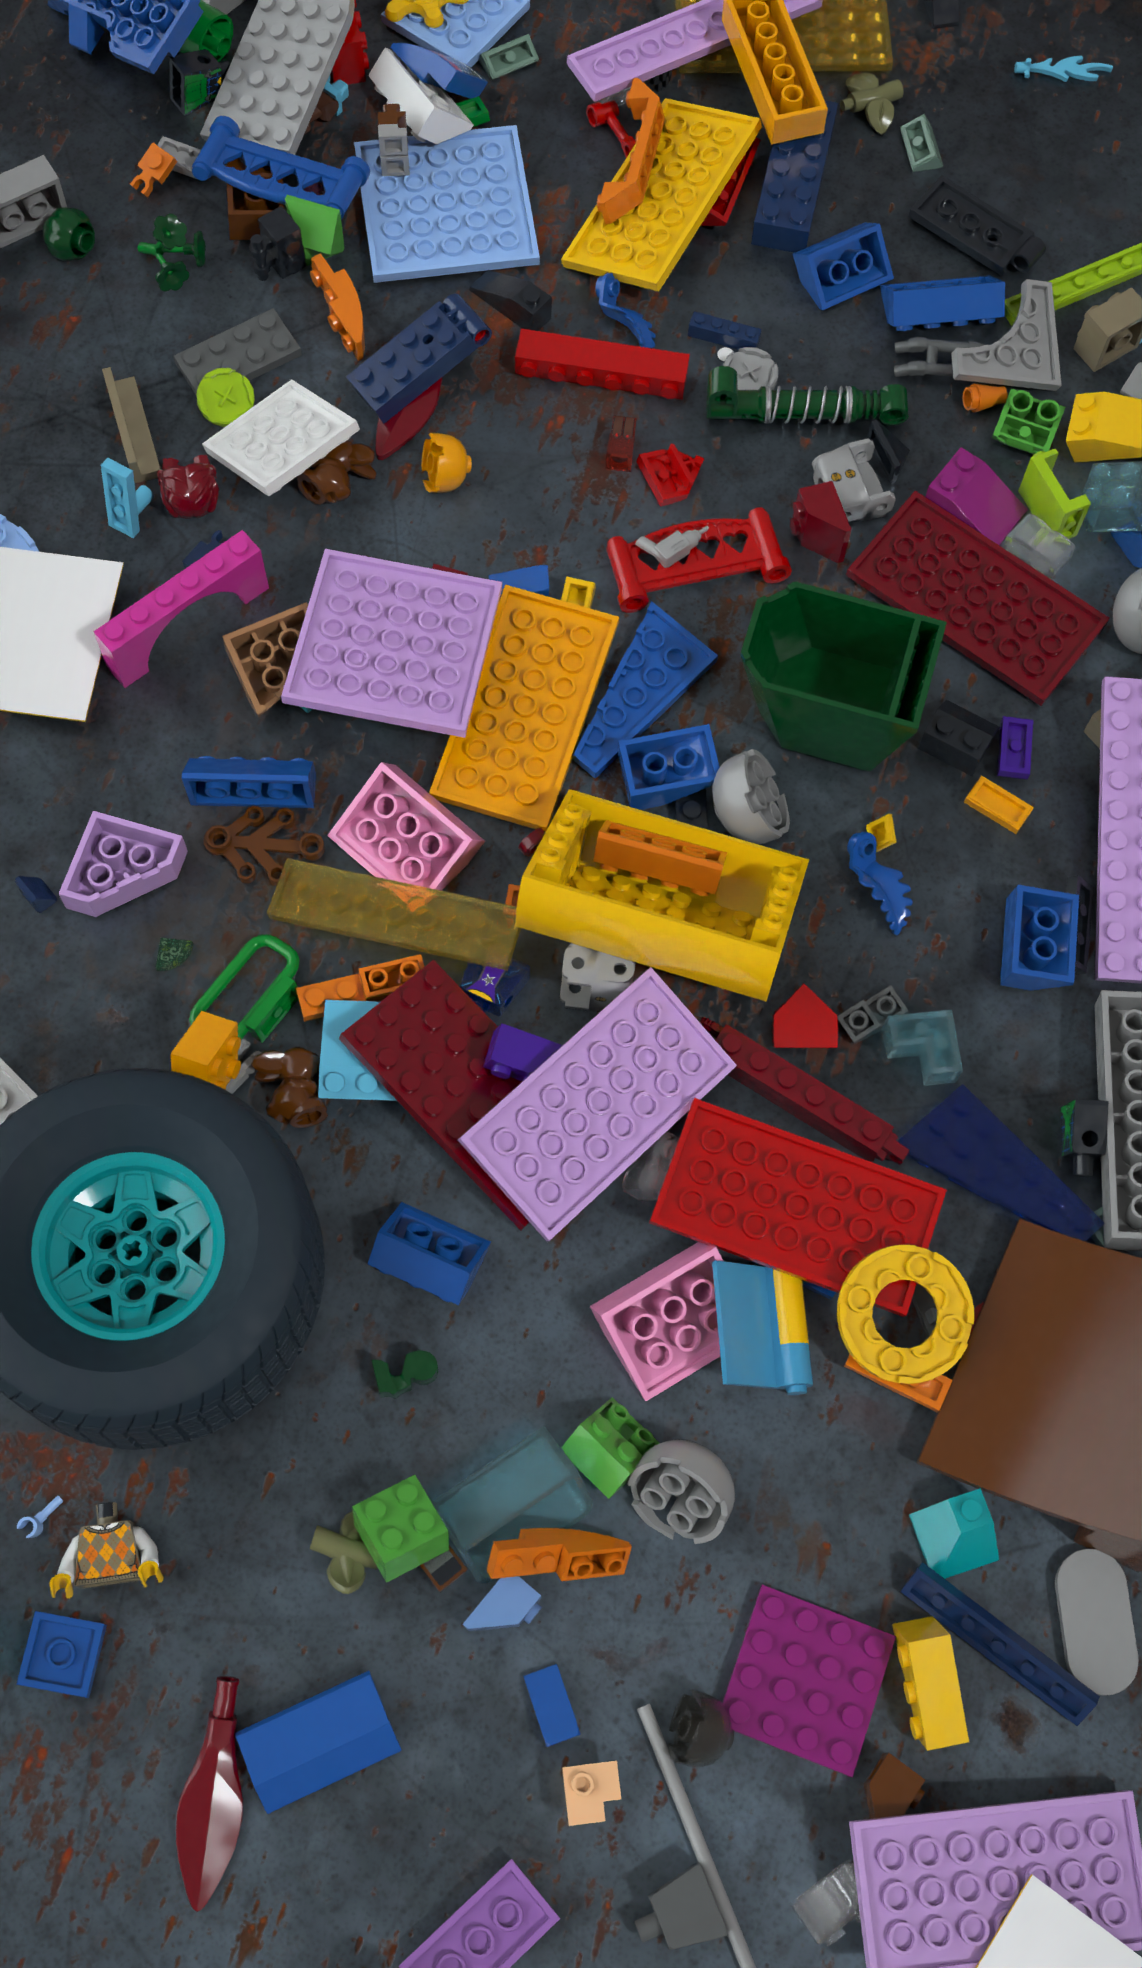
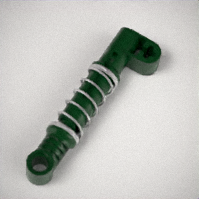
[706,366,909,425]

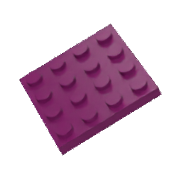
[715,1585,896,1777]

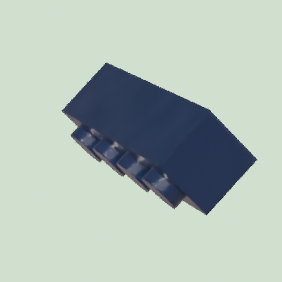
[688,311,762,350]

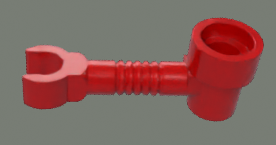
[586,100,636,158]

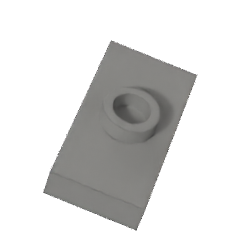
[157,136,201,179]

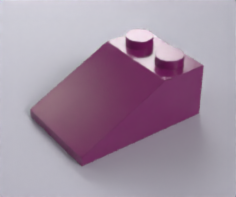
[925,447,1028,546]

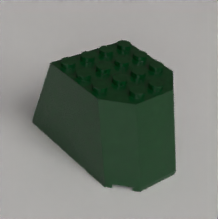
[740,581,947,772]

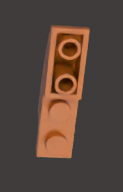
[310,253,365,361]
[296,954,424,1022]
[486,1528,632,1581]

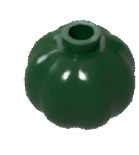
[43,207,95,261]

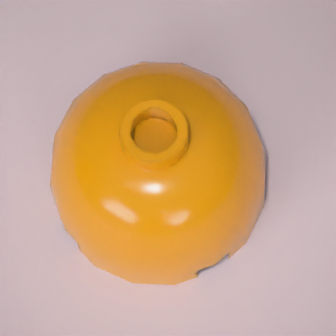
[421,433,472,493]

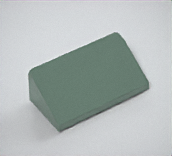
[479,34,539,81]
[900,114,943,172]

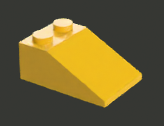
[1066,392,1142,463]

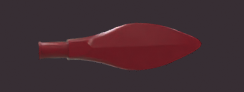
[375,376,444,460]
[176,1676,243,1912]

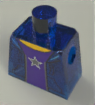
[460,942,530,1016]

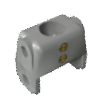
[812,438,896,522]
[560,943,635,1011]

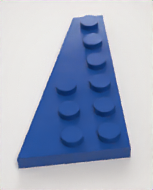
[573,601,718,779]

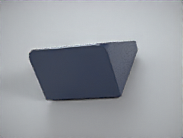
[15,876,57,913]

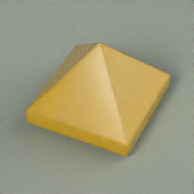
[866,814,896,852]

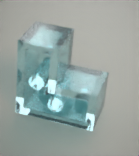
[882,1010,963,1086]

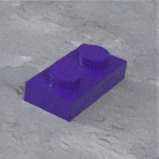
[997,716,1033,779]

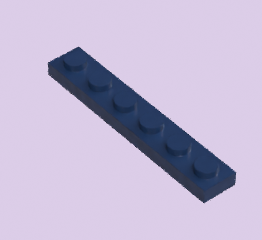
[900,1562,1100,1726]

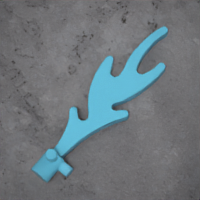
[1014,56,1113,82]

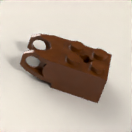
[226,158,285,240]

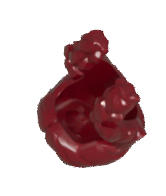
[157,454,219,519]

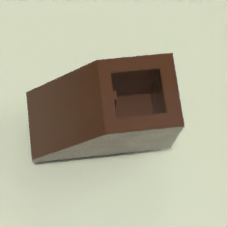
[864,1753,925,1819]

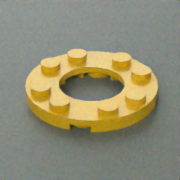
[837,1245,974,1384]

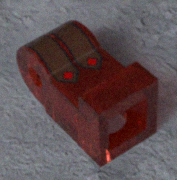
[606,415,637,472]

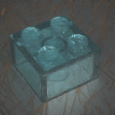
[1081,461,1142,532]

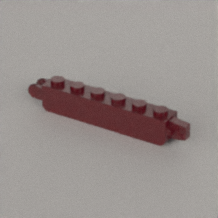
[699,1017,909,1165]

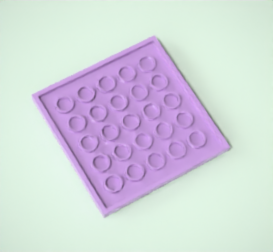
[281,549,502,738]

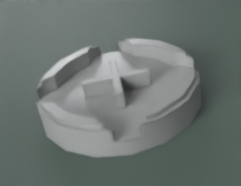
[723,347,778,390]

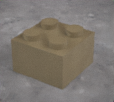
[1073,287,1142,372]

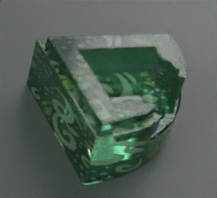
[155,938,194,971]

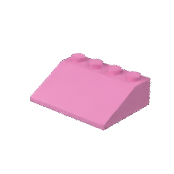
[327,762,485,914]
[590,1242,723,1401]

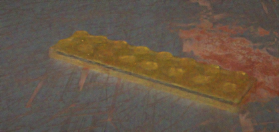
[267,858,521,971]

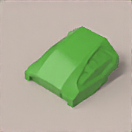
[992,388,1066,454]

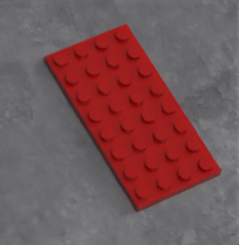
[649,1098,947,1317]

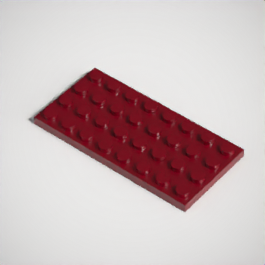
[846,491,1110,706]
[339,960,530,1231]

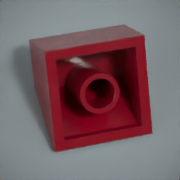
[790,481,852,563]

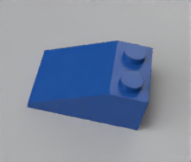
[618,724,720,810]

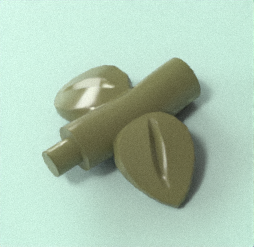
[840,73,903,135]
[310,1510,377,1594]

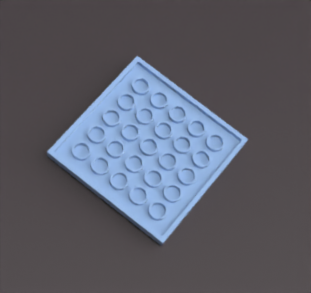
[354,125,540,283]

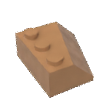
[222,602,308,717]

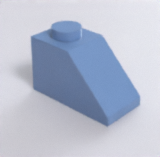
[463,1576,542,1631]

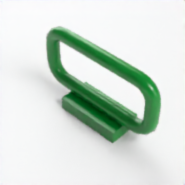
[189,934,300,1043]

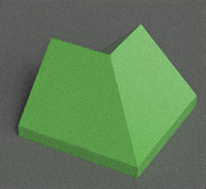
[285,195,345,266]

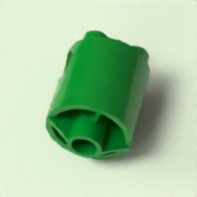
[179,0,234,62]

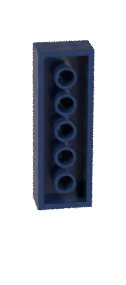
[751,100,838,253]

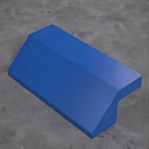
[235,1671,402,1814]

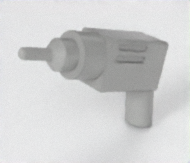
[635,526,709,568]

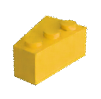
[892,1616,969,1751]

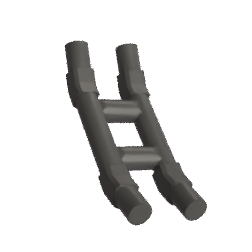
[894,337,993,385]

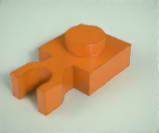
[130,142,178,198]

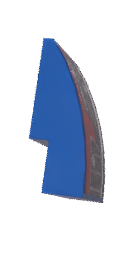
[390,43,488,99]

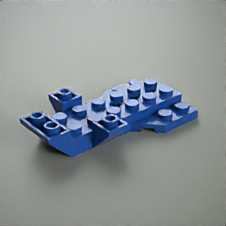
[47,0,203,75]

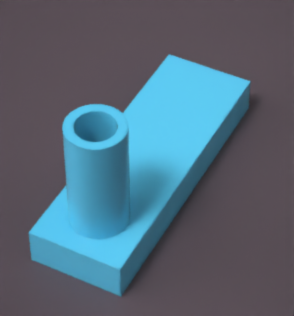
[101,458,154,538]

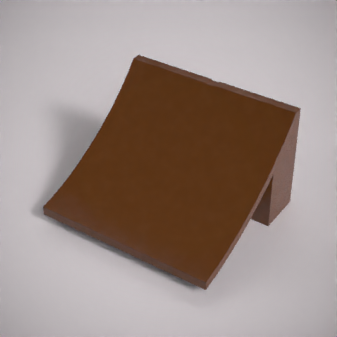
[916,1219,1142,1572]

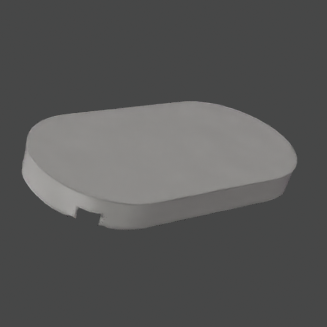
[1055,1549,1139,1696]

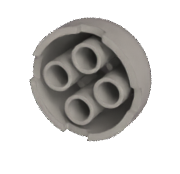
[1113,568,1142,654]
[712,749,790,845]
[628,1440,735,1544]

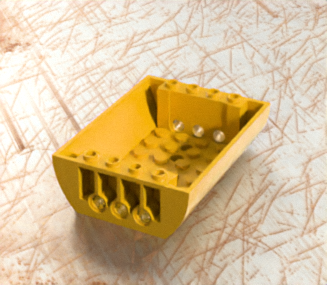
[516,789,809,1002]

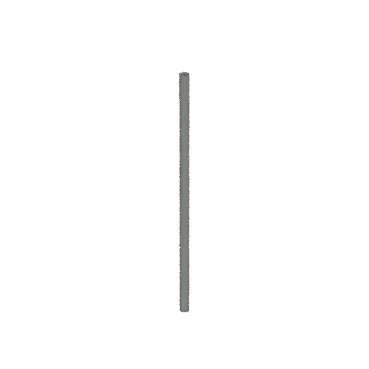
[637,1704,756,1968]

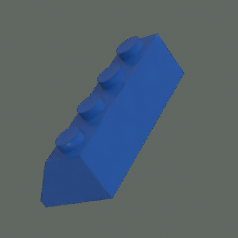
[881,275,1005,331]
[182,756,316,808]

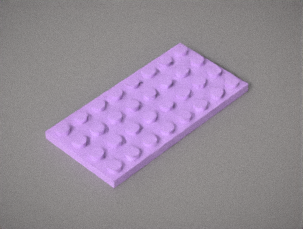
[458,967,737,1241]
[849,1790,1142,1968]

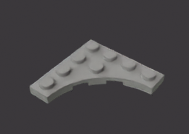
[951,279,1062,391]

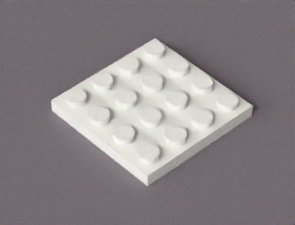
[202,379,360,496]

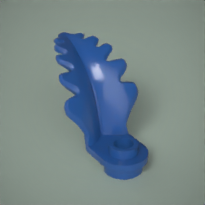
[596,273,656,348]
[847,832,913,936]

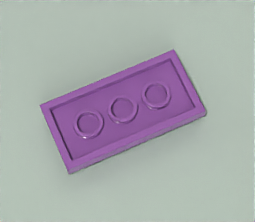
[399,1859,560,1968]

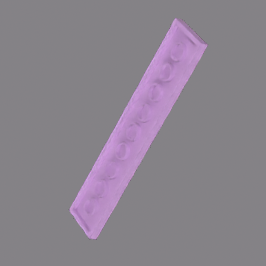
[567,0,823,102]
[1095,677,1142,983]

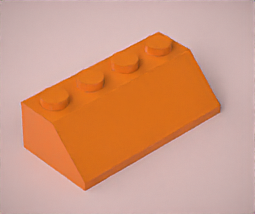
[593,820,727,896]

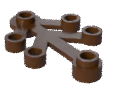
[204,806,325,886]

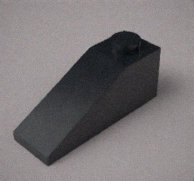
[470,270,552,331]

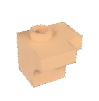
[562,1761,621,1826]

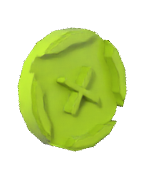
[196,368,255,427]

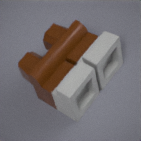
[378,104,410,176]

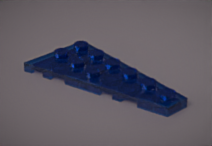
[898,1084,1105,1242]

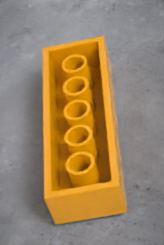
[722,0,828,145]

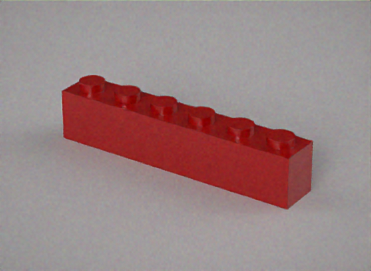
[515,328,690,400]

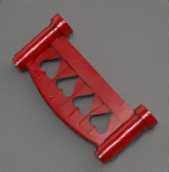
[606,507,792,613]

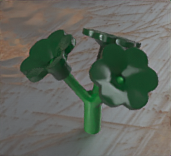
[137,213,206,292]

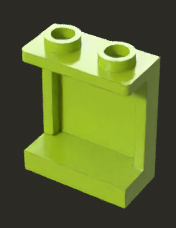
[1018,448,1091,546]

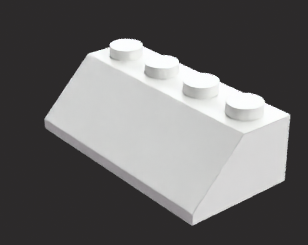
[368,47,474,144]

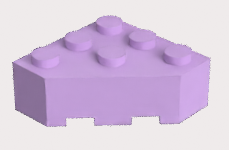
[59,811,188,917]

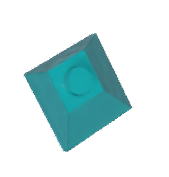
[909,1488,999,1579]

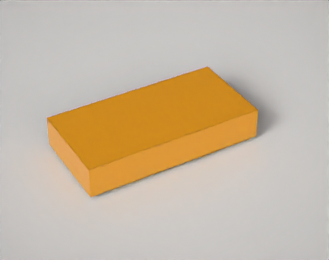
[964,775,1034,834]

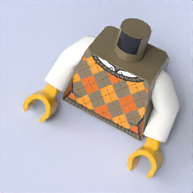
[49,1502,164,1598]

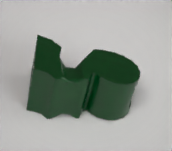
[371,1350,438,1399]

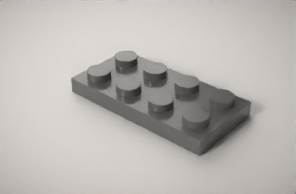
[173,308,302,394]

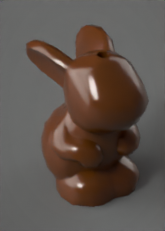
[297,440,376,505]
[252,1046,328,1128]

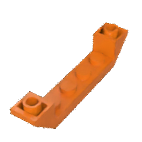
[597,78,665,224]

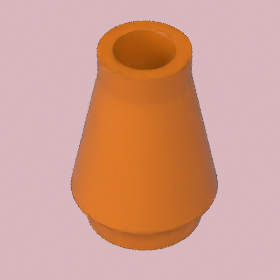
[962,383,1008,413]

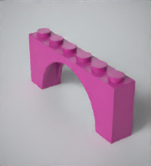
[93,530,269,688]

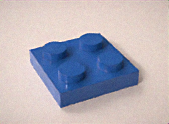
[16,1611,107,1698]

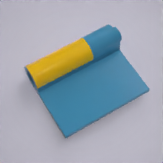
[712,1261,813,1395]

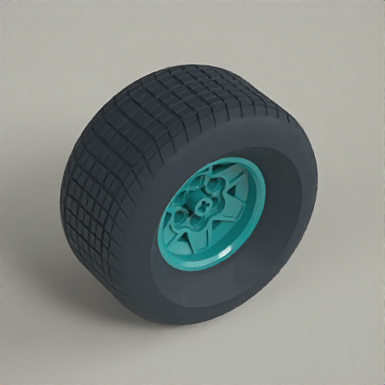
[0,1068,325,1450]

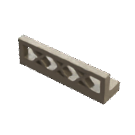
[102,367,161,483]

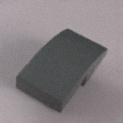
[838,985,909,1044]

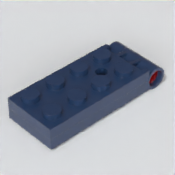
[346,293,492,424]

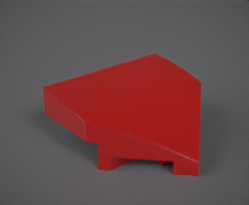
[636,443,705,507]
[772,983,838,1048]

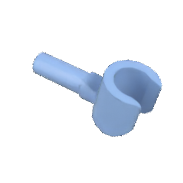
[17,1495,63,1538]

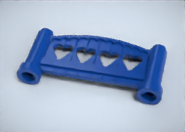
[192,116,370,219]

